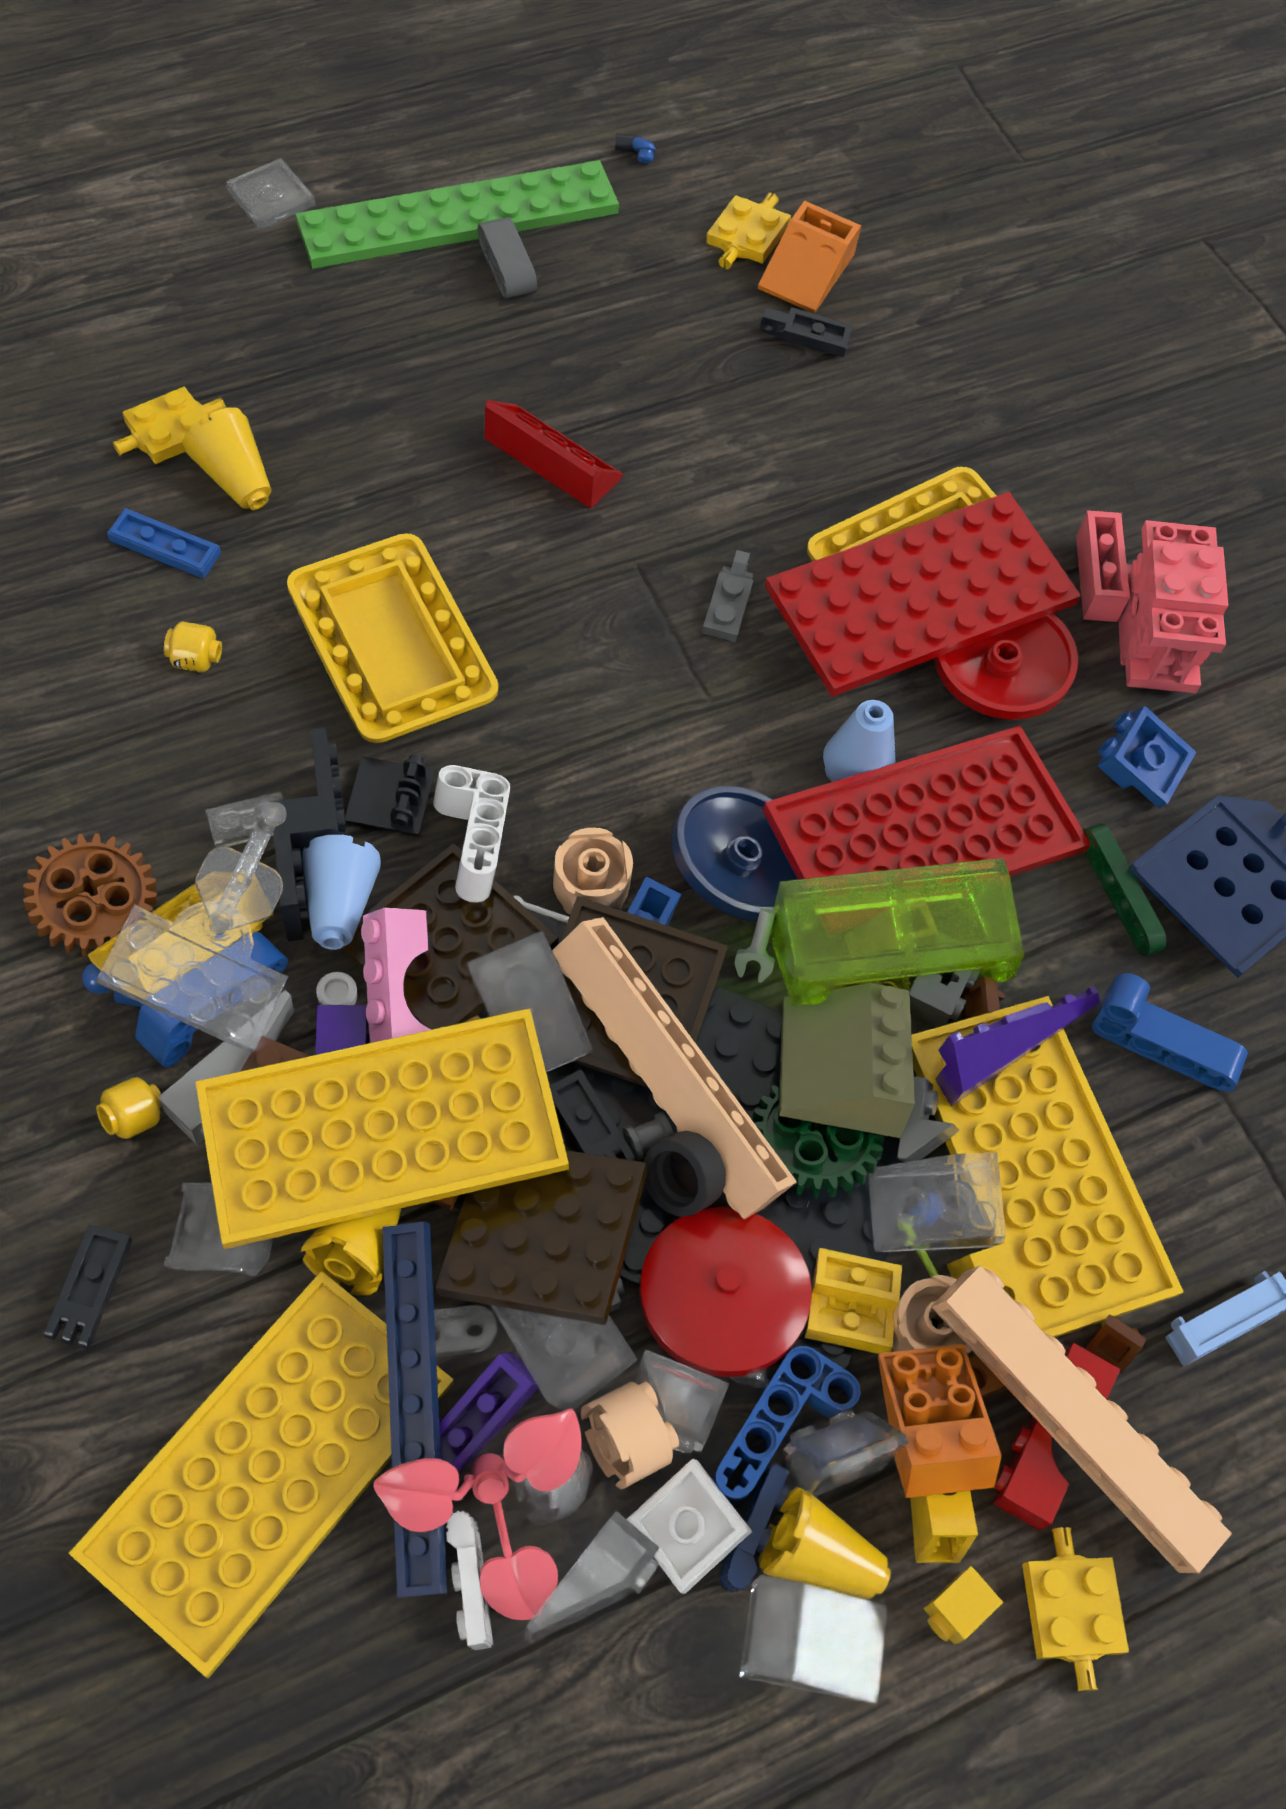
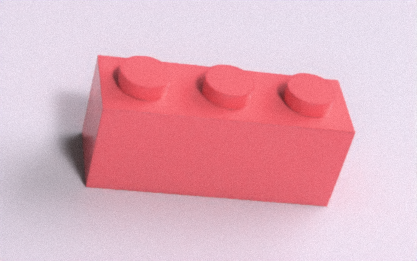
[1076,510,1130,622]

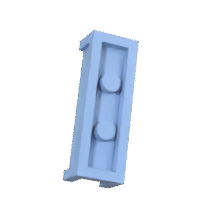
[1165,1271,1286,1367]

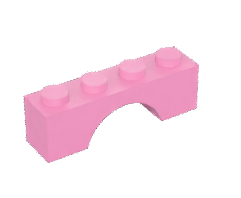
[361,908,431,1043]

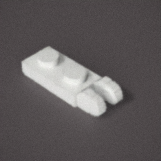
[446,1511,493,1650]

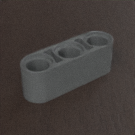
[477,217,537,299]

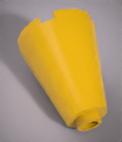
[182,408,271,510]
[301,1208,401,1295]
[759,1487,891,1599]

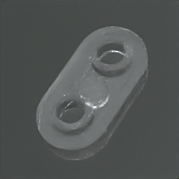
[434,1305,497,1357]

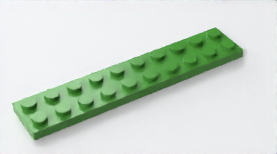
[296,160,619,269]

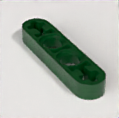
[1083,823,1166,956]

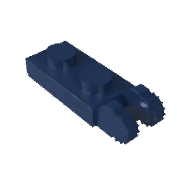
[718,1464,789,1593]

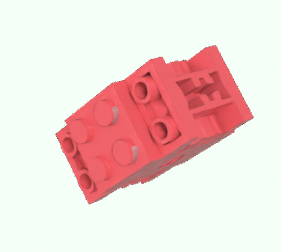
[1118,520,1229,693]

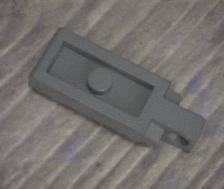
[702,550,754,642]

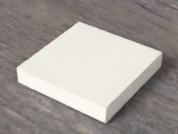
[626,1459,752,1594]

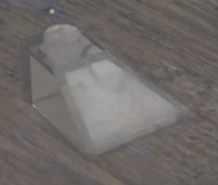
[635,1349,729,1454]

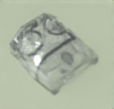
[164,1183,273,1276]

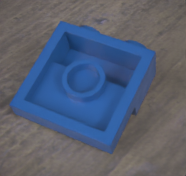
[1097,706,1196,808]

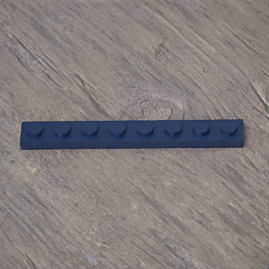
[383,1221,447,1598]

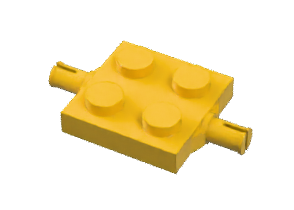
[707,193,791,269]
[113,386,226,464]
[1022,1527,1129,1692]

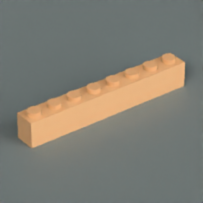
[551,917,797,1219]
[931,1265,1232,1573]

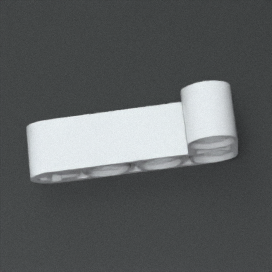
[433,765,510,902]

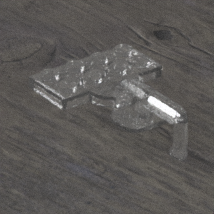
[96,802,288,1054]

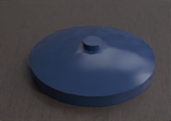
[671,786,807,922]

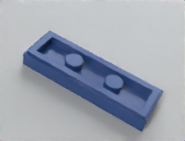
[107,508,221,579]

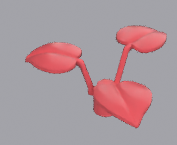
[374,1408,581,1620]

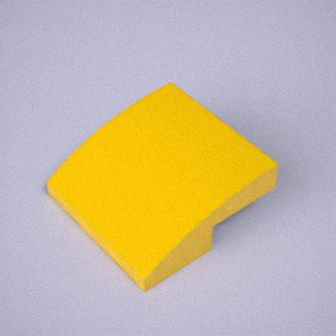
[804,1248,902,1354]

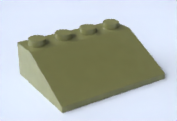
[779,983,915,1138]

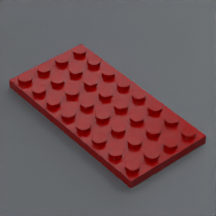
[765,492,1081,697]
[762,726,1091,937]

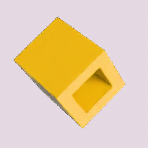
[923,1566,1003,1645]

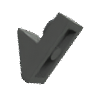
[897,1076,959,1165]

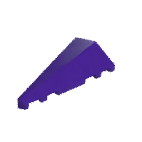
[935,986,1100,1107]

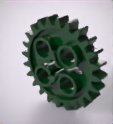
[752,1085,885,1198]

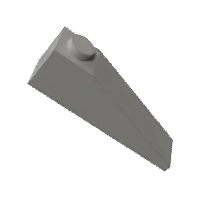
[158,990,294,1145]

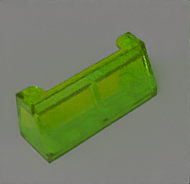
[770,858,1024,1005]

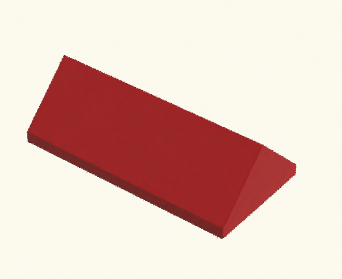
[485,400,623,509]

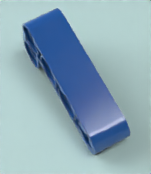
[135,932,288,1068]
[1092,973,1248,1091]
[712,1346,861,1506]

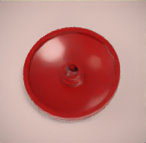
[934,613,1078,720]
[639,1207,812,1377]

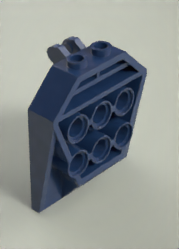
[1128,795,1286,978]

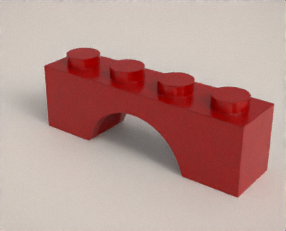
[993,1343,1120,1531]

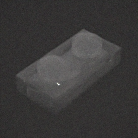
[206,791,283,850]

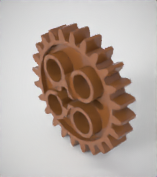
[23,833,157,956]

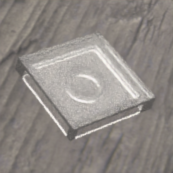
[226,158,315,230]

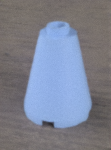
[823,700,896,782]
[301,835,381,950]

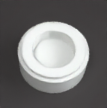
[316,972,358,1005]

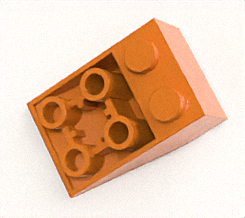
[758,200,861,314]
[878,1344,1002,1498]

